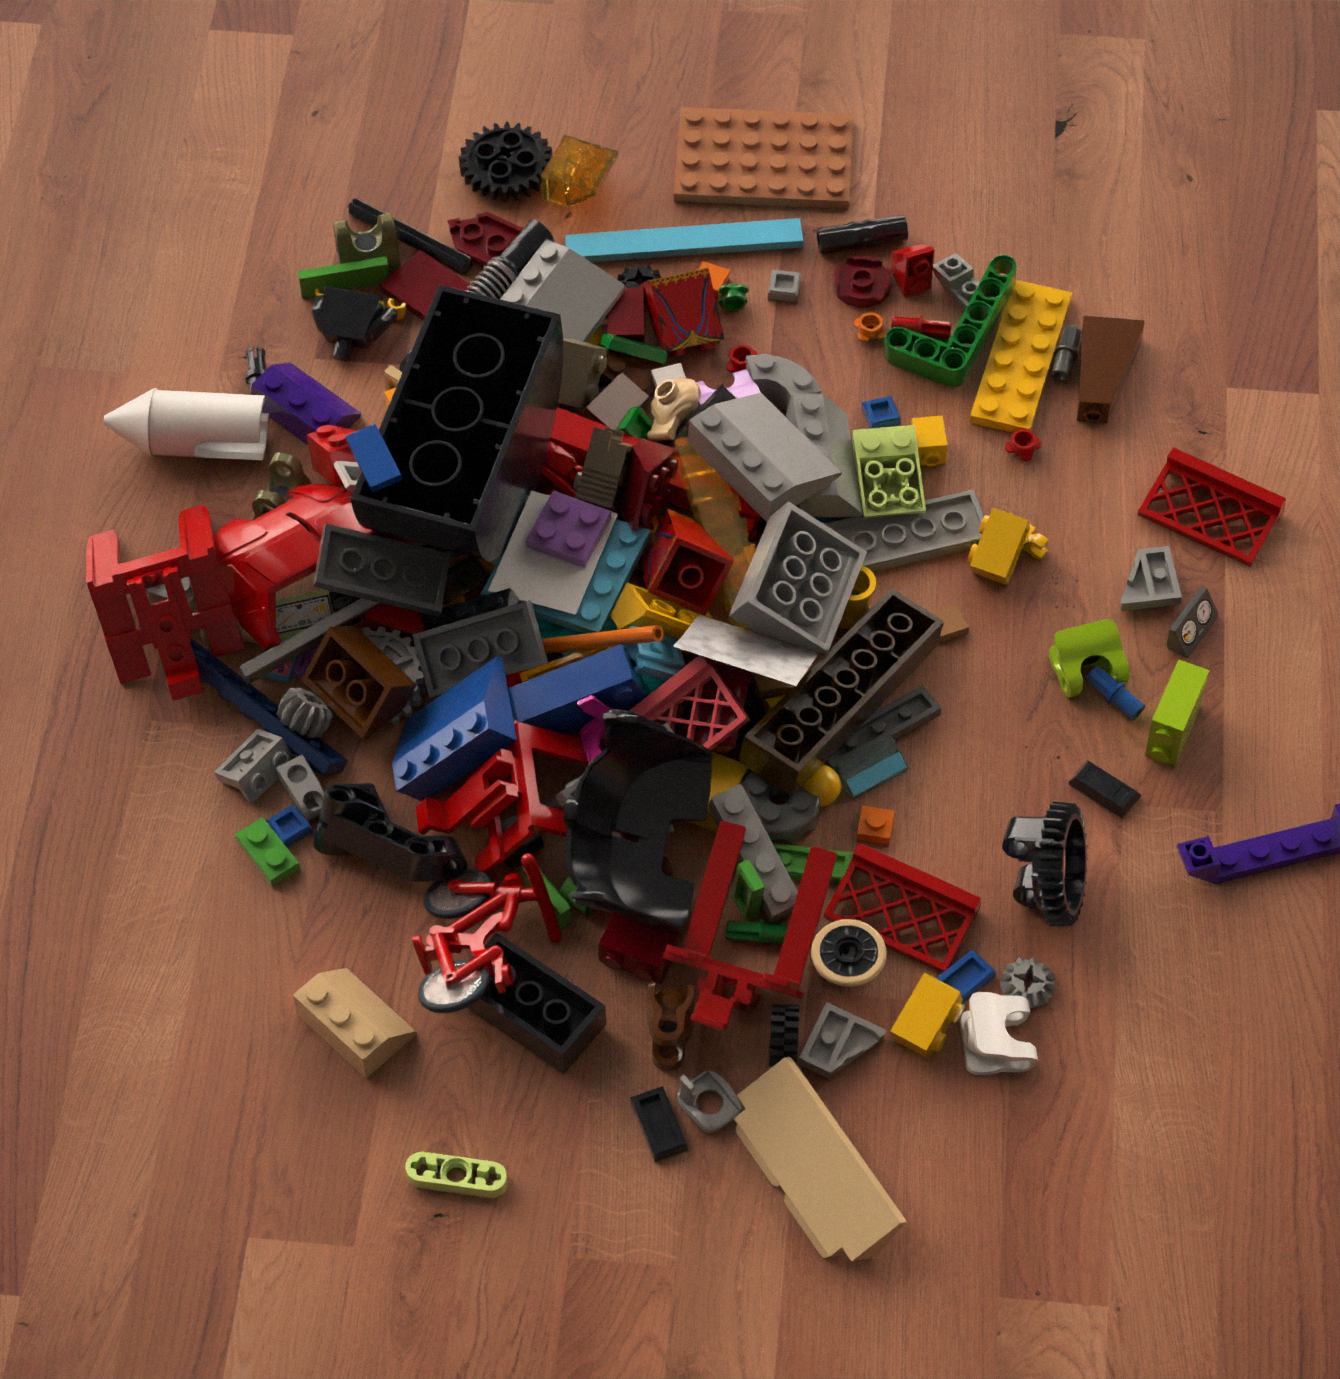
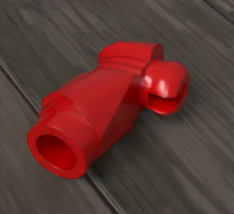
[544,441,584,485]

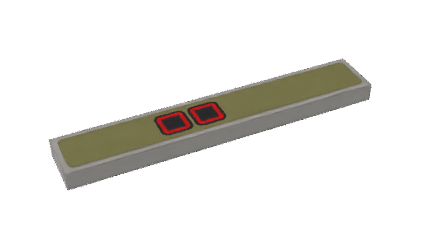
[240,598,383,685]

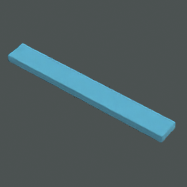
[565,218,803,263]

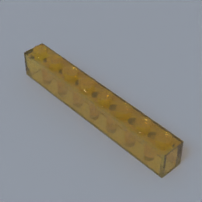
[674,437,756,632]

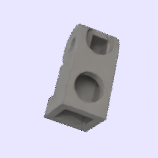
[276,754,325,822]

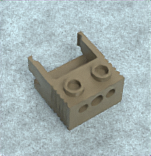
[573,427,634,508]

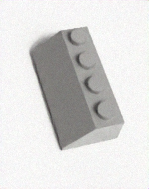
[786,393,863,517]

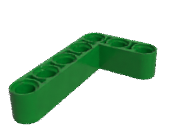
[885,254,1017,387]

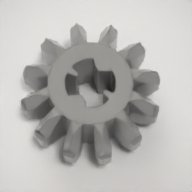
[276,687,334,738]

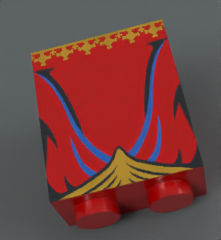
[640,268,724,357]
[638,509,734,616]

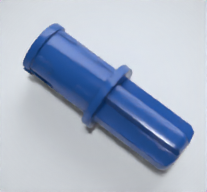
[1086,666,1146,721]

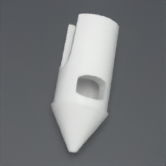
[104,388,269,460]

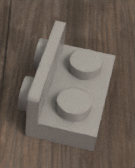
[214,729,294,803]

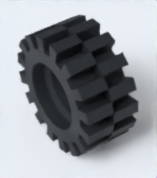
[769,1004,800,1067]

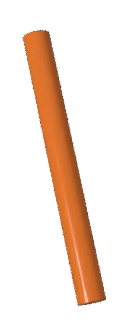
[542,625,664,655]

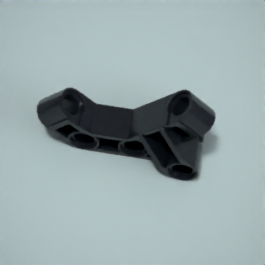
[313,783,468,882]

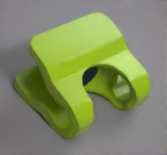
[1048,619,1130,698]

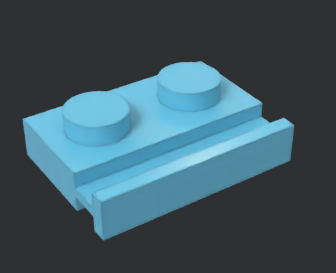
[627,626,685,681]

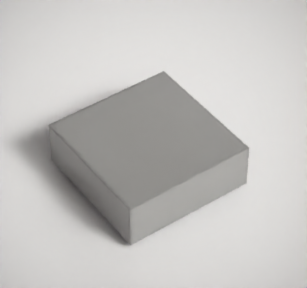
[768,270,801,302]

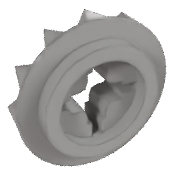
[1000,957,1055,1008]

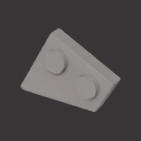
[1120,546,1182,611]
[797,1002,887,1078]

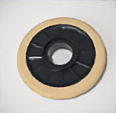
[811,919,887,987]

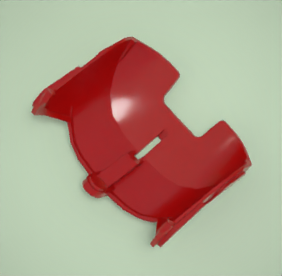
[213,484,406,651]

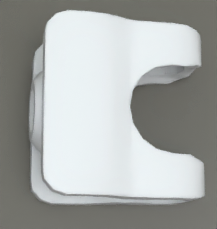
[959,992,1038,1075]

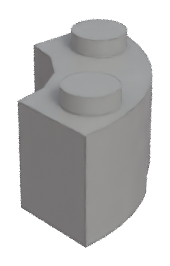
[746,354,821,413]

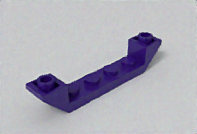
[1177,803,1340,884]

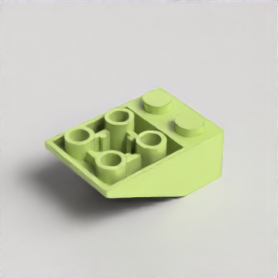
[851,425,926,518]

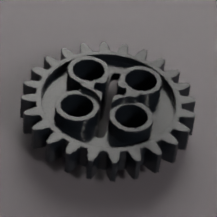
[459,122,554,202]

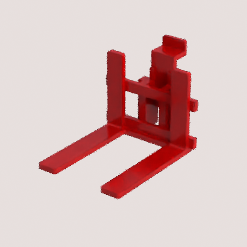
[416,719,638,874]
[662,820,837,1031]

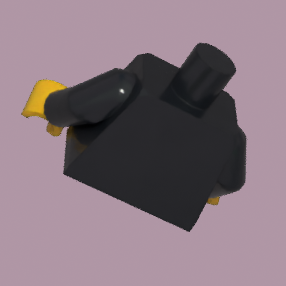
[311,286,406,361]

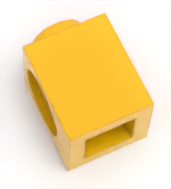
[911,416,948,466]

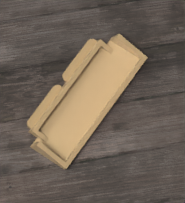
[734,1057,907,1262]

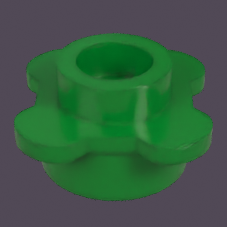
[718,284,748,311]

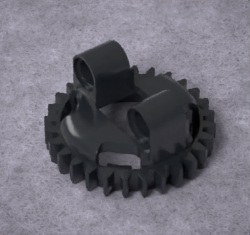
[1002,801,1088,927]

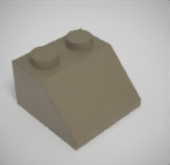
[558,338,608,408]

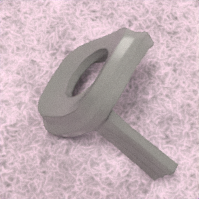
[677,1070,742,1133]

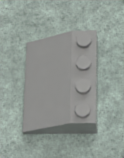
[500,239,627,342]
[688,392,842,522]
[729,501,867,654]

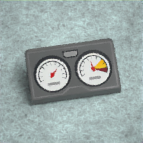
[1167,586,1218,658]

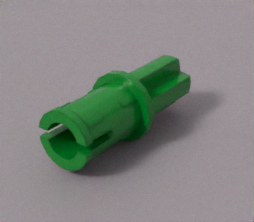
[725,919,788,946]

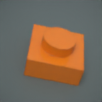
[857,805,895,845]

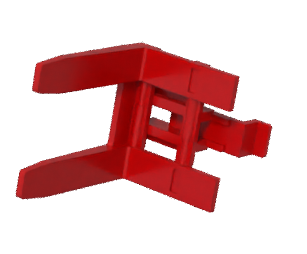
[86,504,245,701]

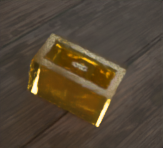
[541,135,618,207]

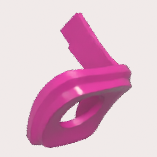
[577,695,621,763]

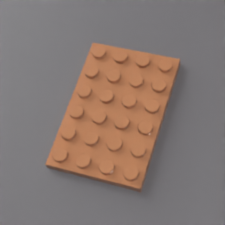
[674,107,853,209]

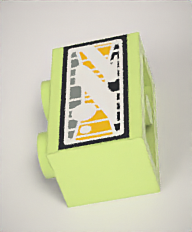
[276,589,333,643]

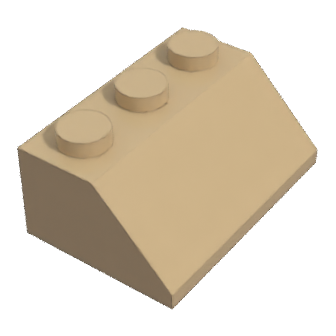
[293,968,417,1079]

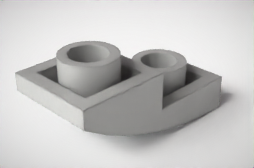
[933,253,992,311]

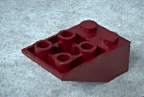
[619,439,679,531]

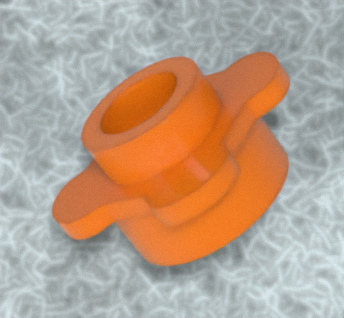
[854,313,887,342]

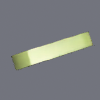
[405,1152,508,1198]

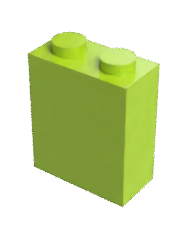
[1145,659,1210,766]

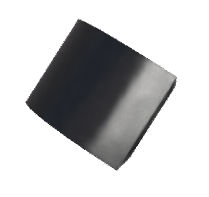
[350,284,564,561]

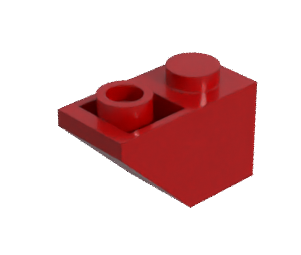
[890,244,935,297]

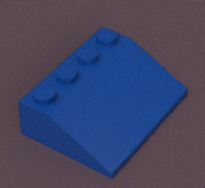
[392,656,517,801]

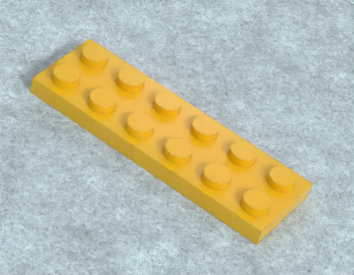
[969,280,1072,433]

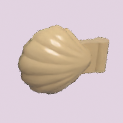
[647,377,701,442]

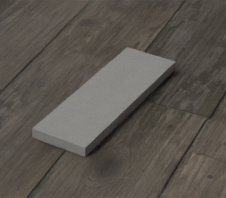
[825,489,984,572]

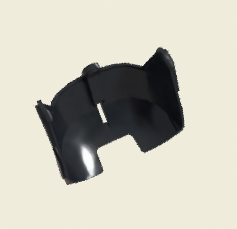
[564,709,713,935]

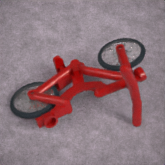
[412,853,562,1013]

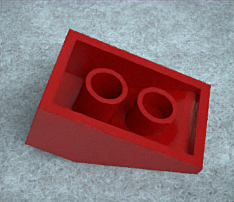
[306,425,358,487]

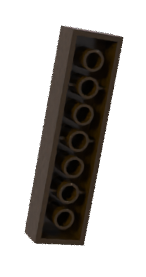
[738,588,944,796]

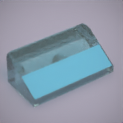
[836,735,908,800]

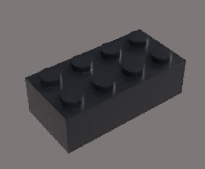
[457,933,606,1074]

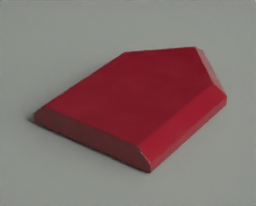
[447,212,523,267]

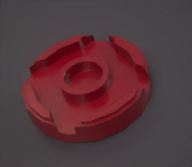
[832,256,892,308]

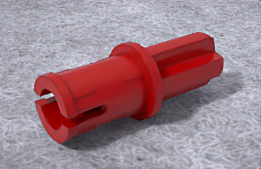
[891,315,952,339]

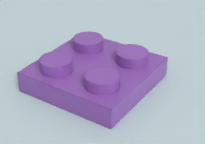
[526,491,612,568]

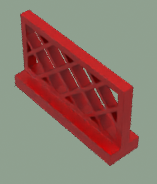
[1138,447,1286,567]
[823,842,981,973]

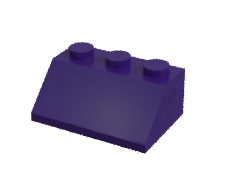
[251,362,361,445]

